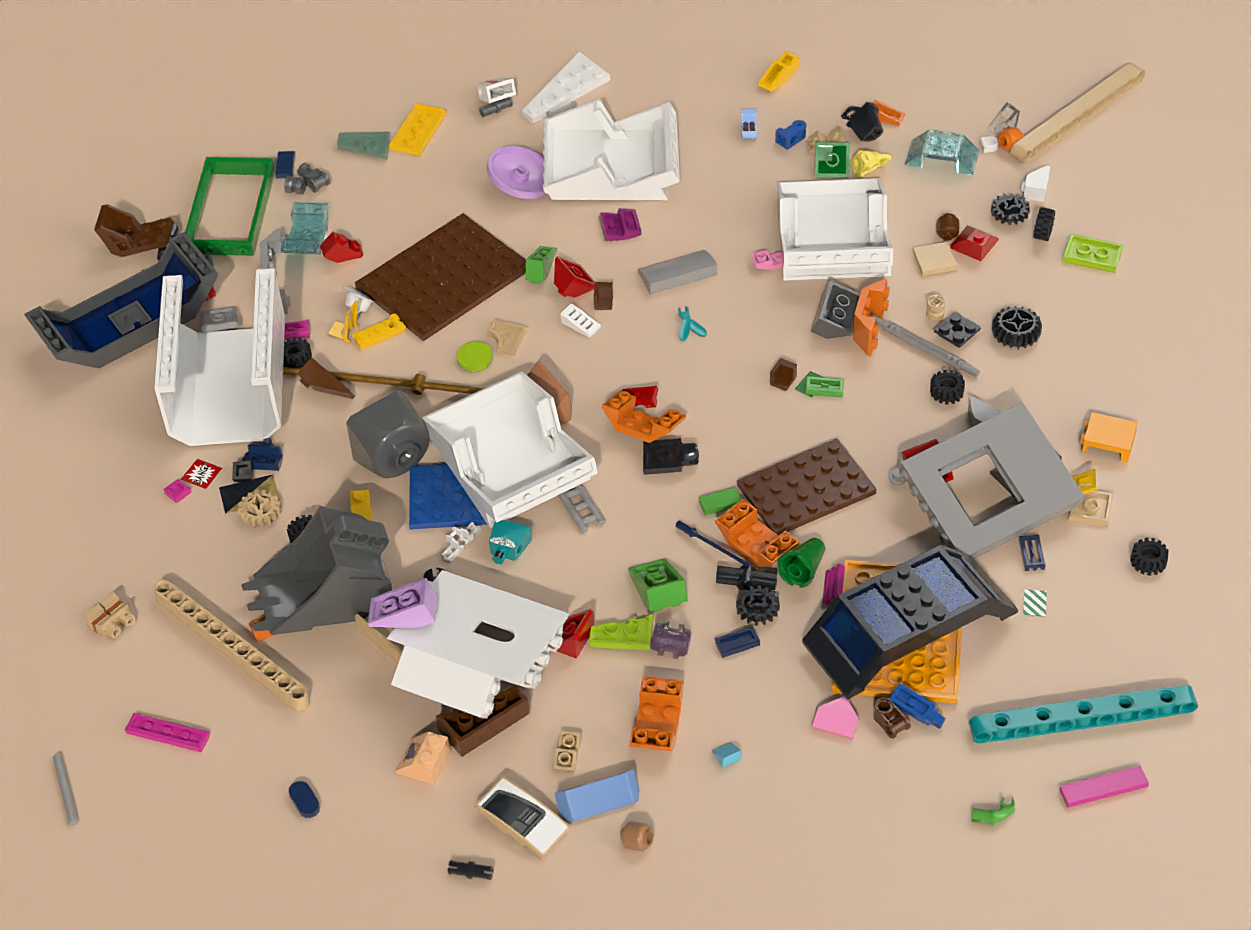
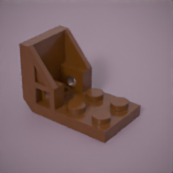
[94,204,174,257]

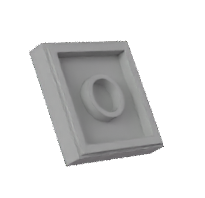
[200,306,238,333]

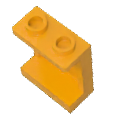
[1080,413,1138,463]

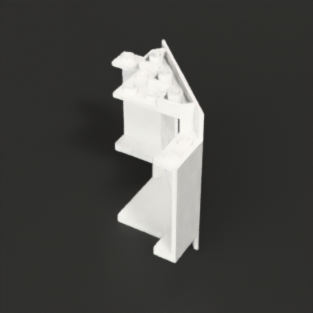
[387,570,569,719]

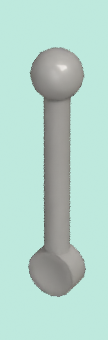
[546,101,577,117]

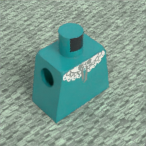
[489,520,532,564]

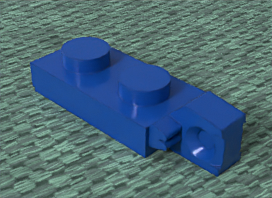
[889,683,946,729]

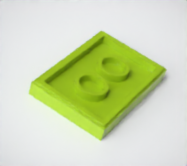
[1062,234,1123,273]

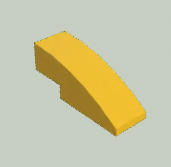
[757,51,801,92]

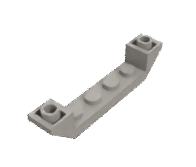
[260,228,290,314]

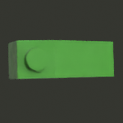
[525,246,557,284]

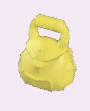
[851,150,892,179]

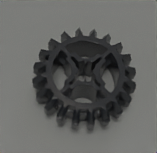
[992,305,1042,349]

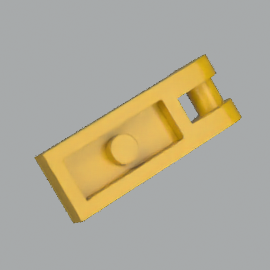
[352,314,406,350]

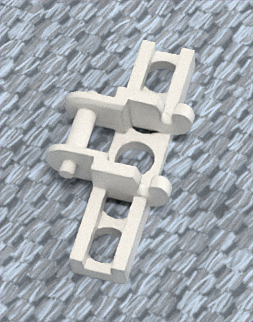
[441,522,481,563]

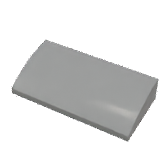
[638,250,717,294]

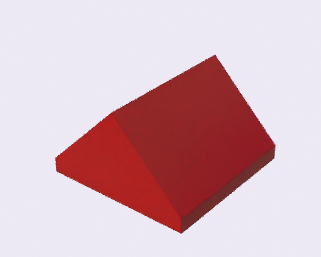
[557,609,594,659]

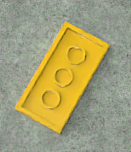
[389,103,447,156]

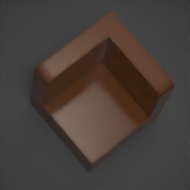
[593,282,613,310]
[770,358,797,391]

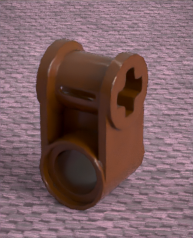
[873,697,911,739]

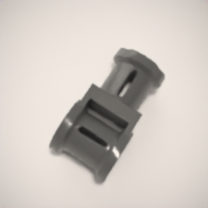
[297,163,330,193]

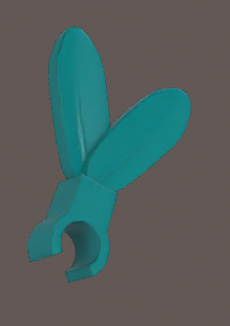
[678,306,707,341]

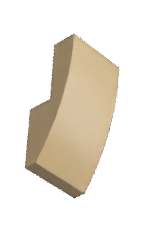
[553,731,582,772]

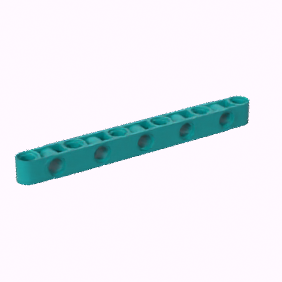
[968,685,1198,743]

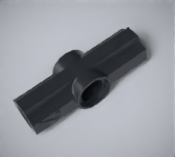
[716,565,778,591]

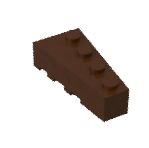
[436,686,530,757]

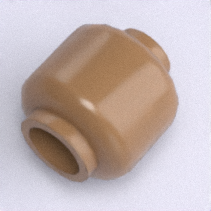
[620,821,654,851]

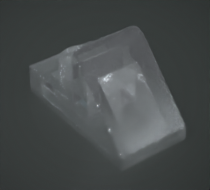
[986,102,1020,138]

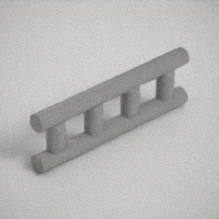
[558,484,606,533]

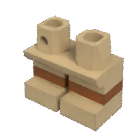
[84,592,135,639]

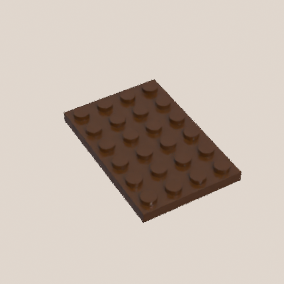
[737,438,877,536]

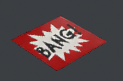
[181,459,222,489]

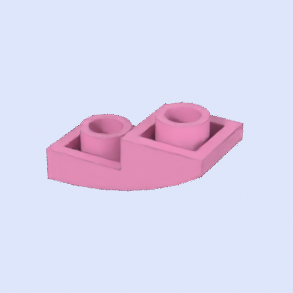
[751,249,783,269]

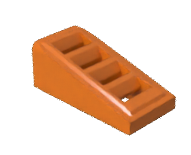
[873,100,905,126]

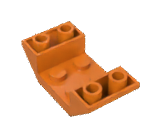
[853,279,890,356]
[602,391,686,443]
[715,499,800,567]
[629,676,684,751]

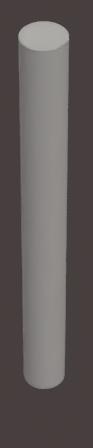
[53,754,78,826]

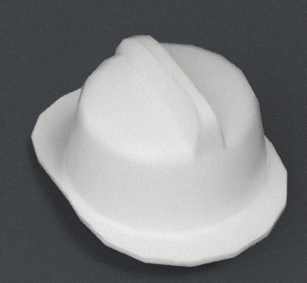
[343,287,375,315]

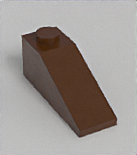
[297,358,355,399]

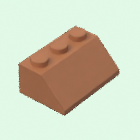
[527,361,571,425]

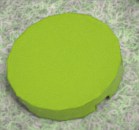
[456,341,493,372]

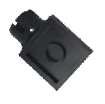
[643,438,699,475]

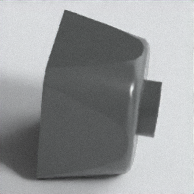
[346,390,430,478]

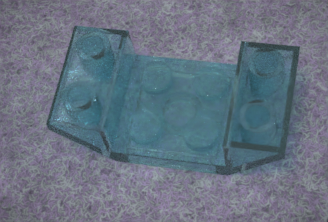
[905,130,980,175]
[281,202,328,255]

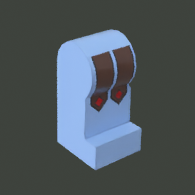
[741,109,756,139]

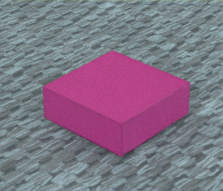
[163,479,191,503]

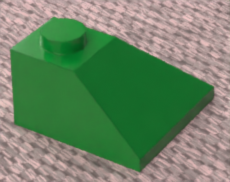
[815,142,850,177]

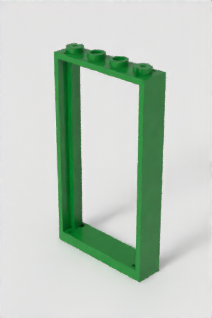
[185,157,275,256]

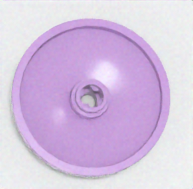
[487,146,546,199]

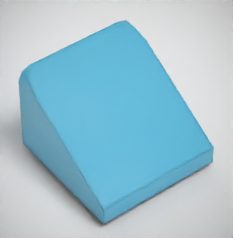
[712,742,741,767]

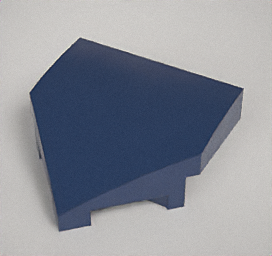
[242,438,283,471]

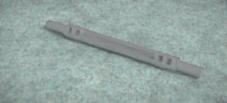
[871,314,980,377]

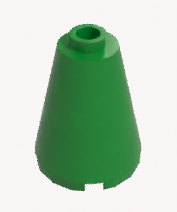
[777,538,826,588]

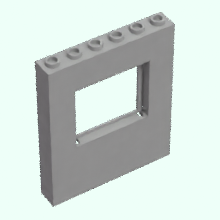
[899,402,1085,559]

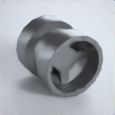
[284,176,306,195]

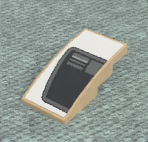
[474,776,571,859]

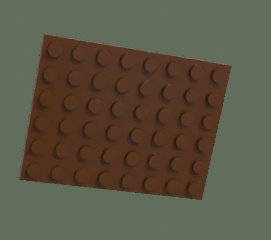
[355,213,526,341]

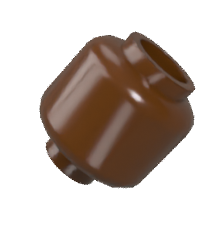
[936,213,960,241]

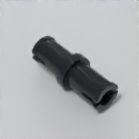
[448,860,494,880]

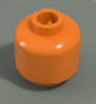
[998,127,1023,151]

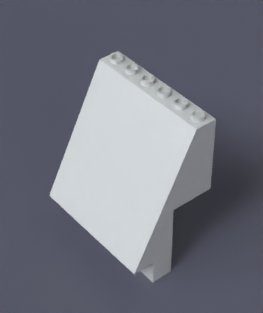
[543,99,680,200]
[777,178,893,280]
[422,371,598,528]

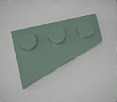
[337,132,390,159]

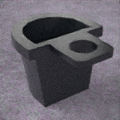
[841,102,883,142]

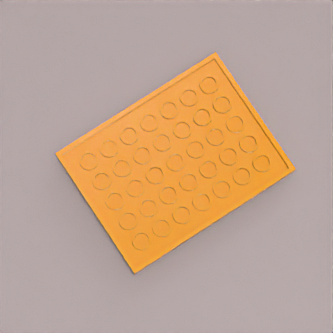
[832,559,964,704]

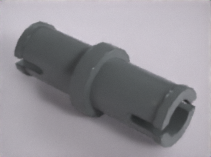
[479,97,513,118]

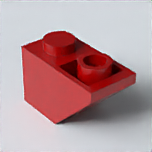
[320,231,363,263]

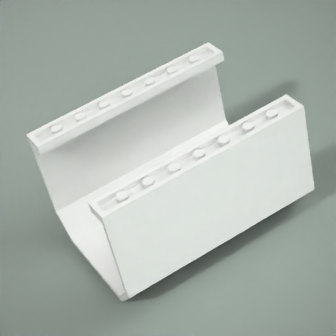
[154,268,285,446]

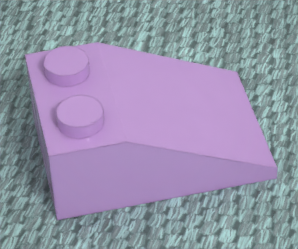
[368,578,437,628]

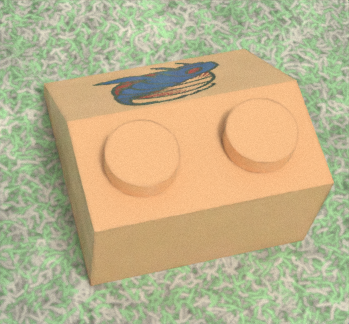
[395,732,451,785]

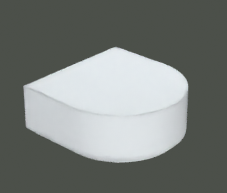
[979,136,999,153]

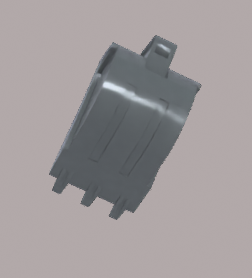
[241,506,392,635]

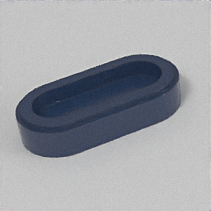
[289,781,320,818]

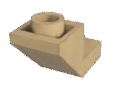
[806,126,847,153]

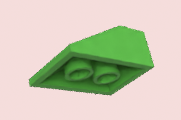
[628,558,688,612]

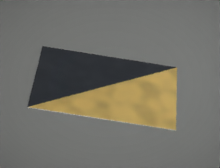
[219,474,280,514]

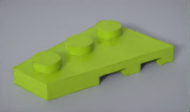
[589,614,654,651]

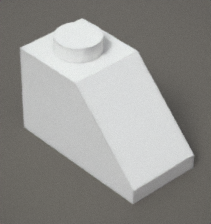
[1021,165,1050,202]

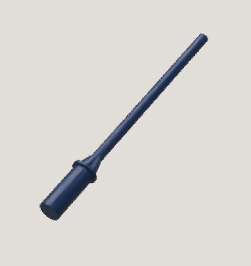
[676,521,750,567]

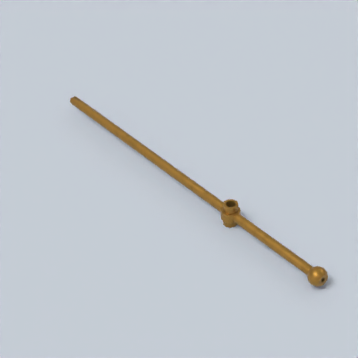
[283,367,485,395]

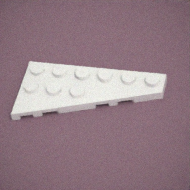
[522,52,610,124]

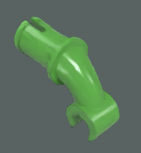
[972,797,1015,826]

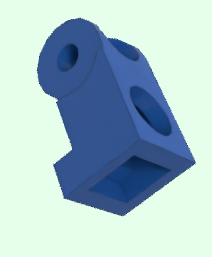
[775,120,807,150]

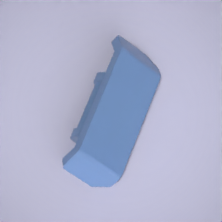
[555,769,639,822]

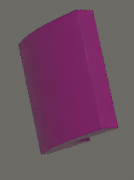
[599,208,642,241]

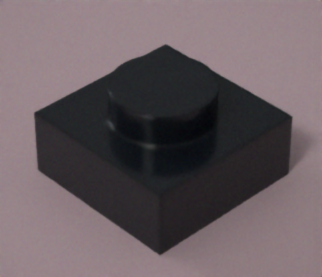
[232,460,254,482]

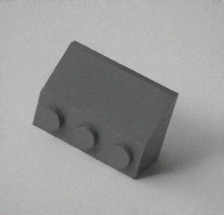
[811,280,860,339]

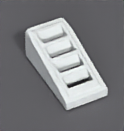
[561,304,601,338]

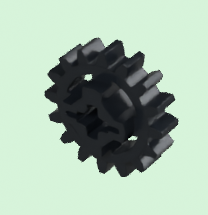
[991,193,1030,225]
[736,585,780,626]

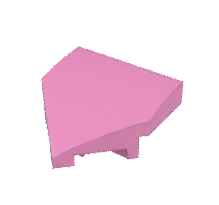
[812,696,859,740]

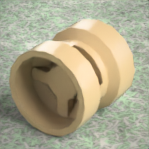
[926,295,945,320]

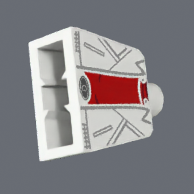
[477,78,516,103]

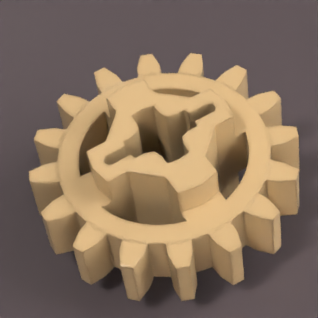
[238,490,281,527]

